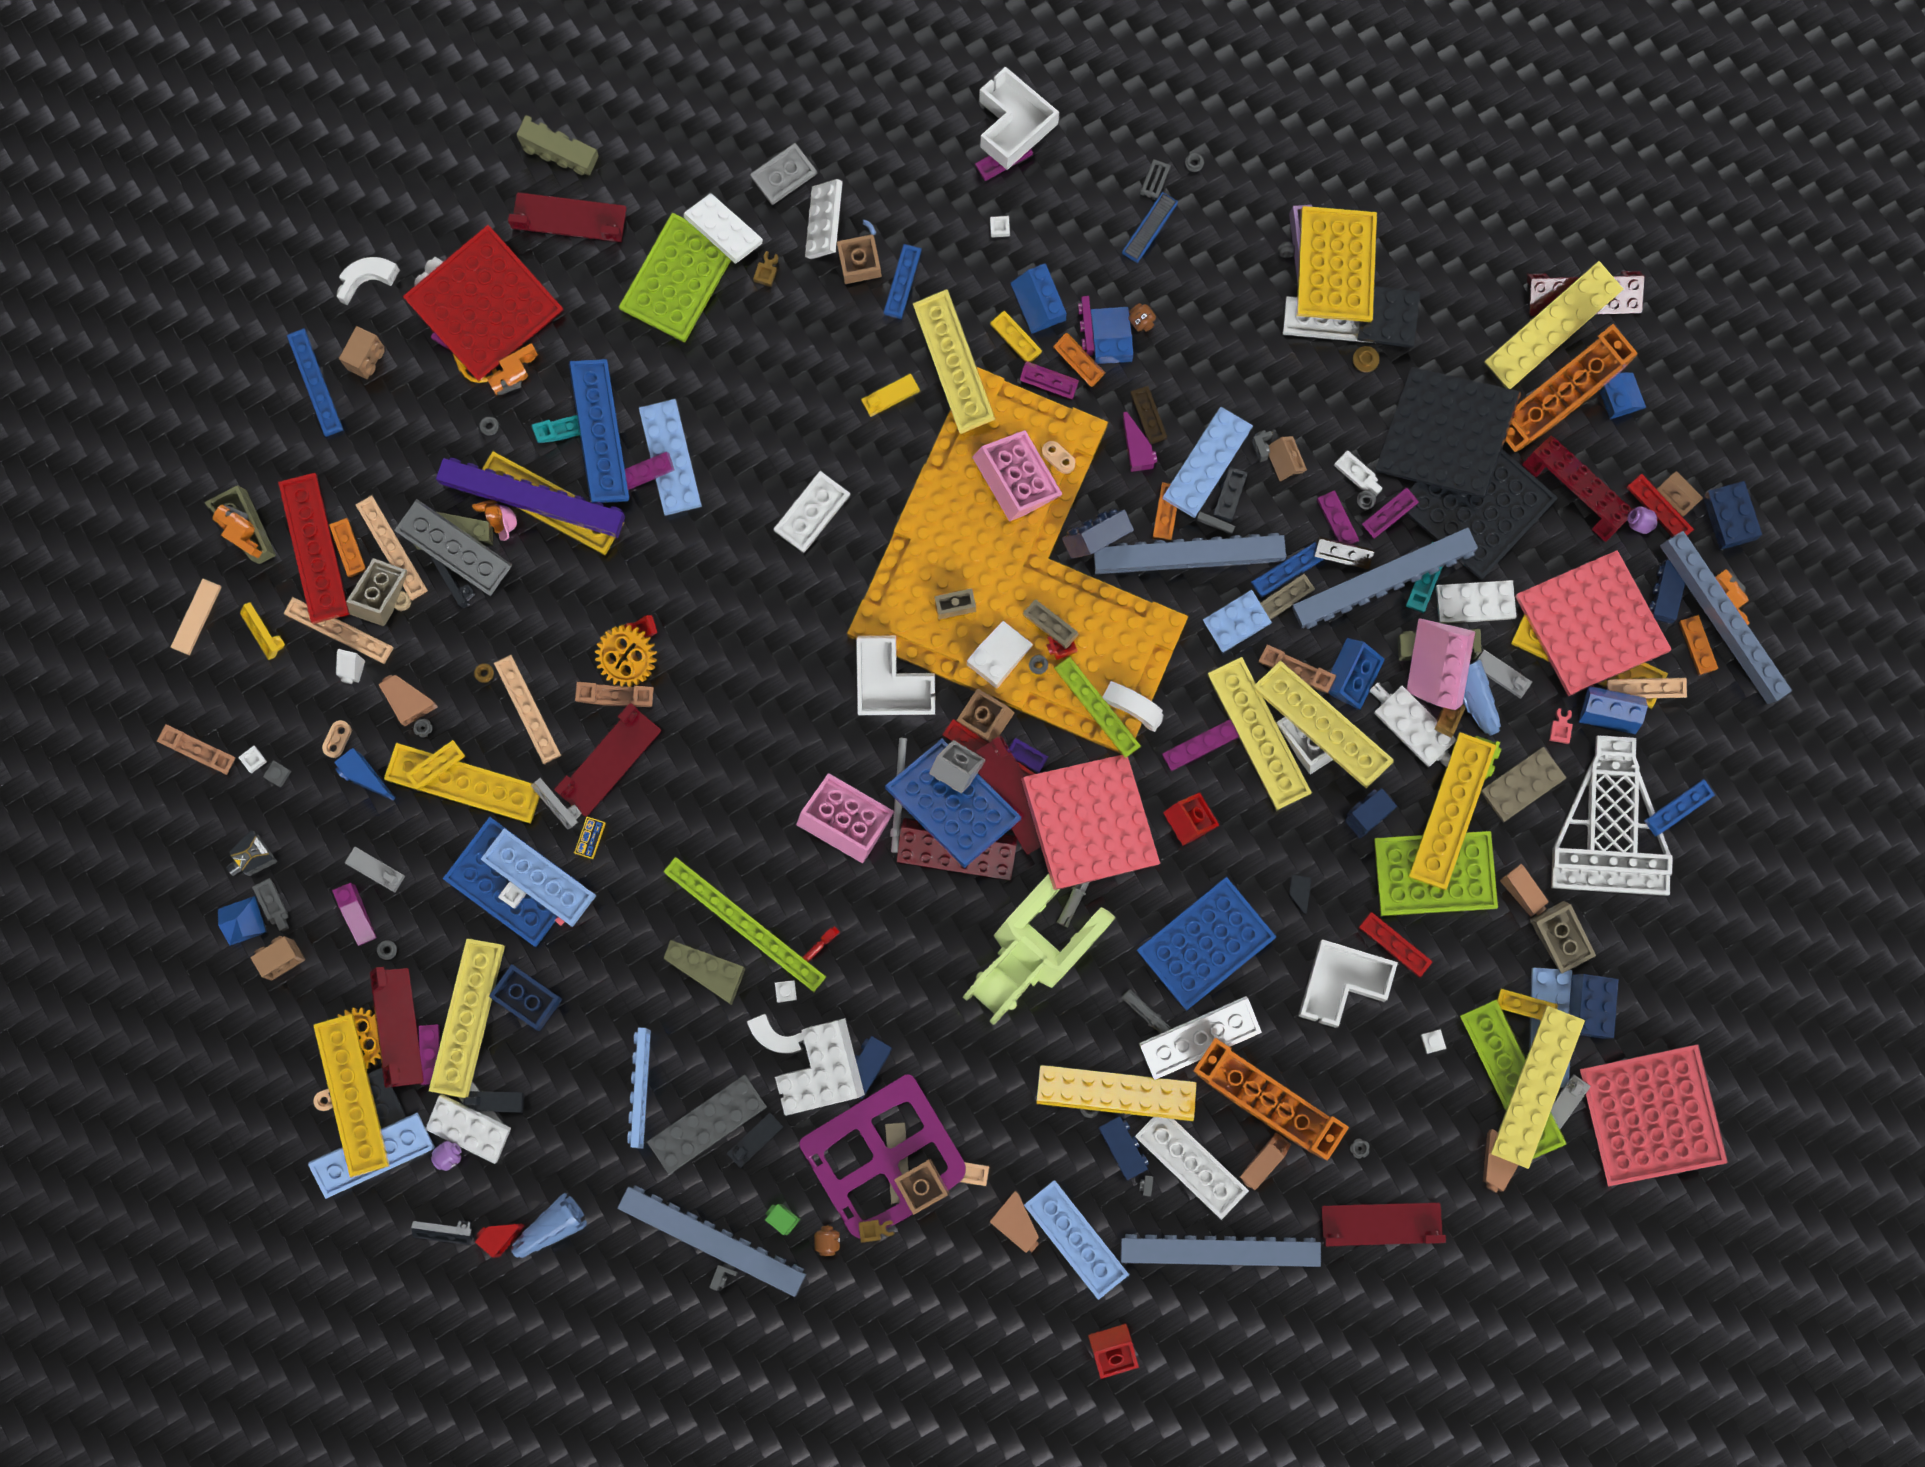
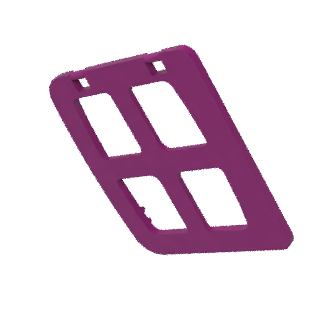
[800,1075,966,1238]

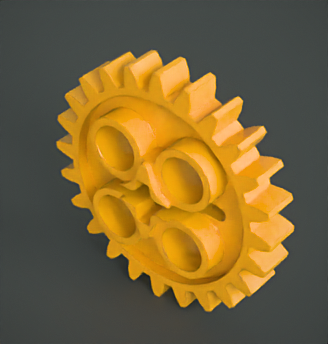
[595,625,657,687]
[338,1008,381,1069]

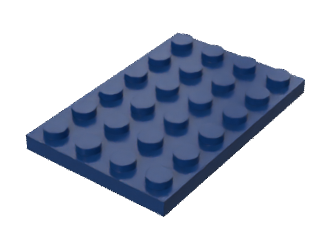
[885,739,1021,868]
[443,817,582,947]
[1136,877,1276,1011]

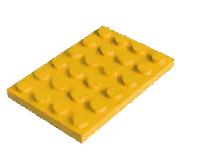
[1297,206,1377,322]

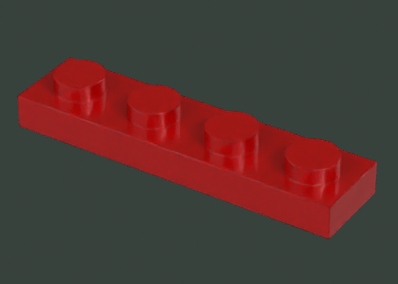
[1626,474,1694,537]
[1359,912,1433,977]

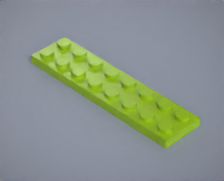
[1460,1000,1567,1159]

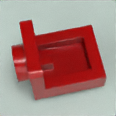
[624,615,657,638]
[1046,636,1078,660]

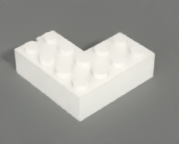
[979,67,1059,170]
[857,635,935,715]
[1298,940,1398,1028]
[775,1018,865,1115]

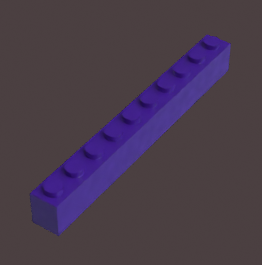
[436,458,625,538]

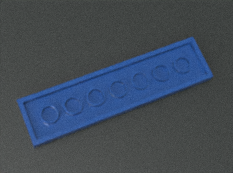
[569,359,629,503]

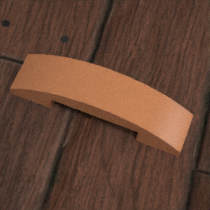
[1259,645,1336,693]
[575,682,654,707]
[157,725,235,775]

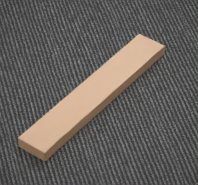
[356,495,428,600]
[284,597,393,664]
[494,655,561,764]

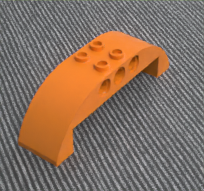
[1505,324,1638,452]
[1193,1038,1349,1161]

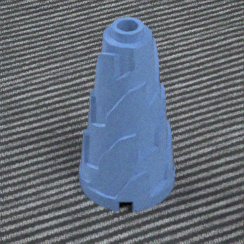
[1463,659,1501,736]
[511,1193,587,1258]

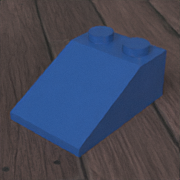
[1091,307,1133,364]
[334,748,395,800]

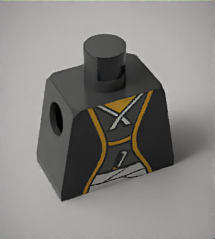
[226,830,277,876]

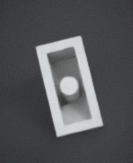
[336,649,365,684]

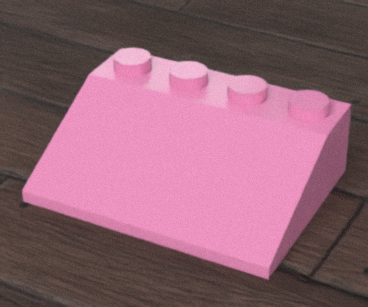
[972,430,1062,521]
[1407,618,1475,710]
[796,773,894,863]

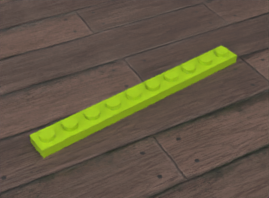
[664,857,826,992]

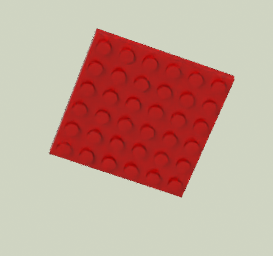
[403,225,563,382]

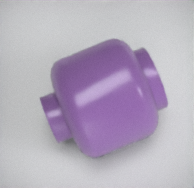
[1628,506,1657,534]
[431,1141,462,1171]

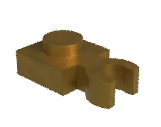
[753,251,778,287]
[859,1220,895,1243]

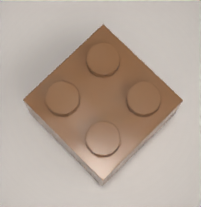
[837,234,882,284]
[339,326,384,379]
[957,688,1014,743]
[250,936,305,980]
[894,1159,950,1215]

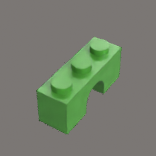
[765,1204,800,1235]

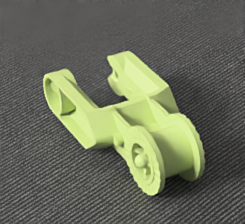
[963,874,1116,1025]

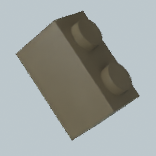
[934,588,976,620]

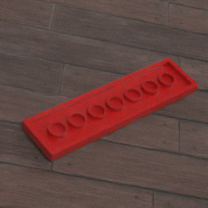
[278,473,350,624]

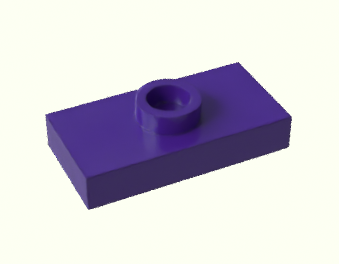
[1009,738,1048,774]

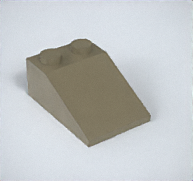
[346,558,407,626]
[1530,901,1596,974]

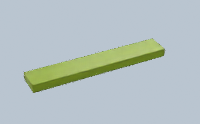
[1054,656,1141,758]

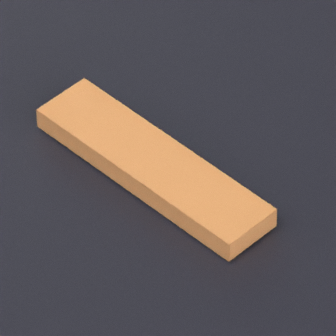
[171,579,221,655]
[1607,678,1687,698]

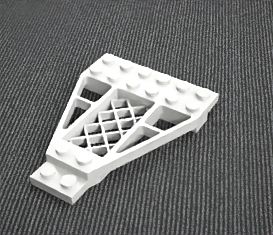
[1551,736,1672,896]

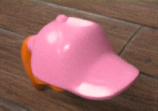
[472,500,517,541]

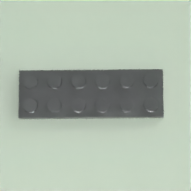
[394,499,512,596]
[647,1075,767,1175]

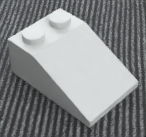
[967,621,1033,689]
[1277,717,1333,774]

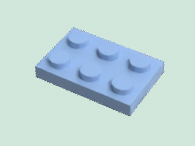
[1203,590,1272,653]

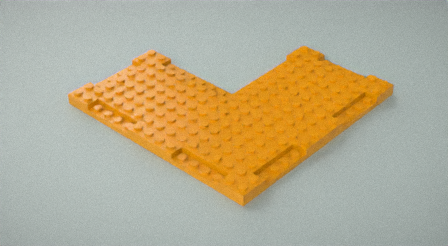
[847,367,1188,754]

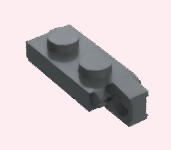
[252,878,289,932]

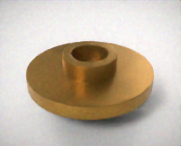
[1353,346,1379,372]

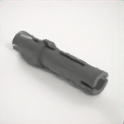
[1122,989,1173,1034]

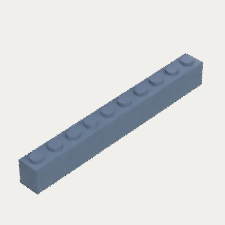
[1292,528,1478,629]
[1660,531,1792,704]
[1094,533,1286,574]
[617,1185,807,1297]
[1121,1234,1321,1267]

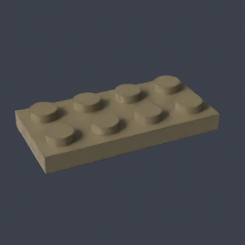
[1481,747,1566,822]

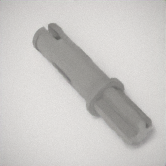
[1057,882,1089,928]

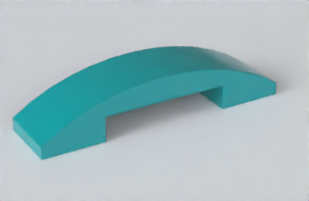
[531,415,580,443]
[1406,542,1443,614]

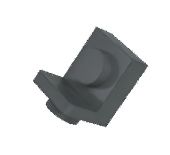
[1252,431,1273,462]
[710,1263,738,1290]

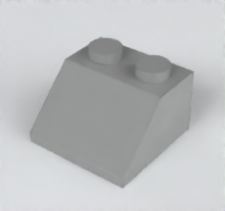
[929,740,985,793]

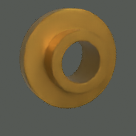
[474,664,494,683]

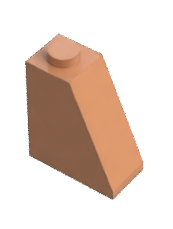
[379,675,438,726]
[1500,864,1549,916]
[1483,1129,1518,1192]
[1240,1132,1291,1190]
[990,1191,1039,1253]

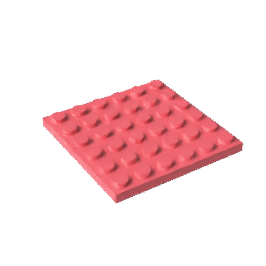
[1515,550,1672,696]
[1021,755,1160,890]
[1580,1045,1728,1186]

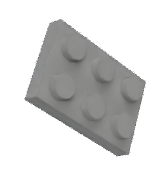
[750,143,817,205]

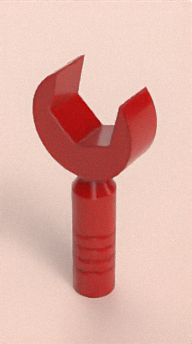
[803,926,840,962]

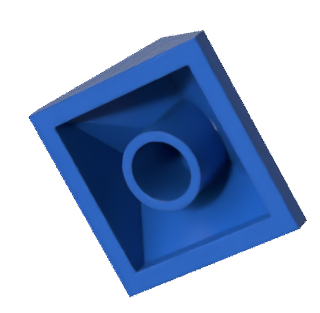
[218,896,267,946]

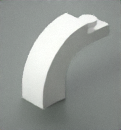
[337,257,400,305]
[1102,681,1164,732]
[747,1014,805,1054]

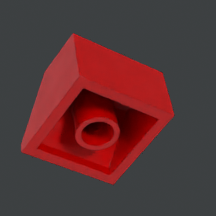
[1163,792,1219,845]
[475,1224,526,1258]
[1088,1324,1139,1379]

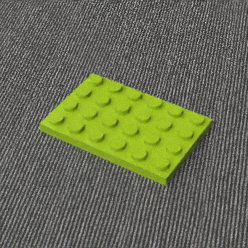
[619,213,731,342]
[1374,831,1498,916]

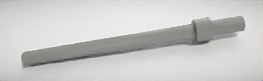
[890,738,907,853]

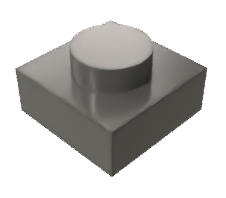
[263,761,291,787]
[1139,1175,1153,1197]

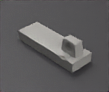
[1477,650,1532,699]
[531,778,582,829]
[345,847,405,892]
[1551,1074,1591,1129]

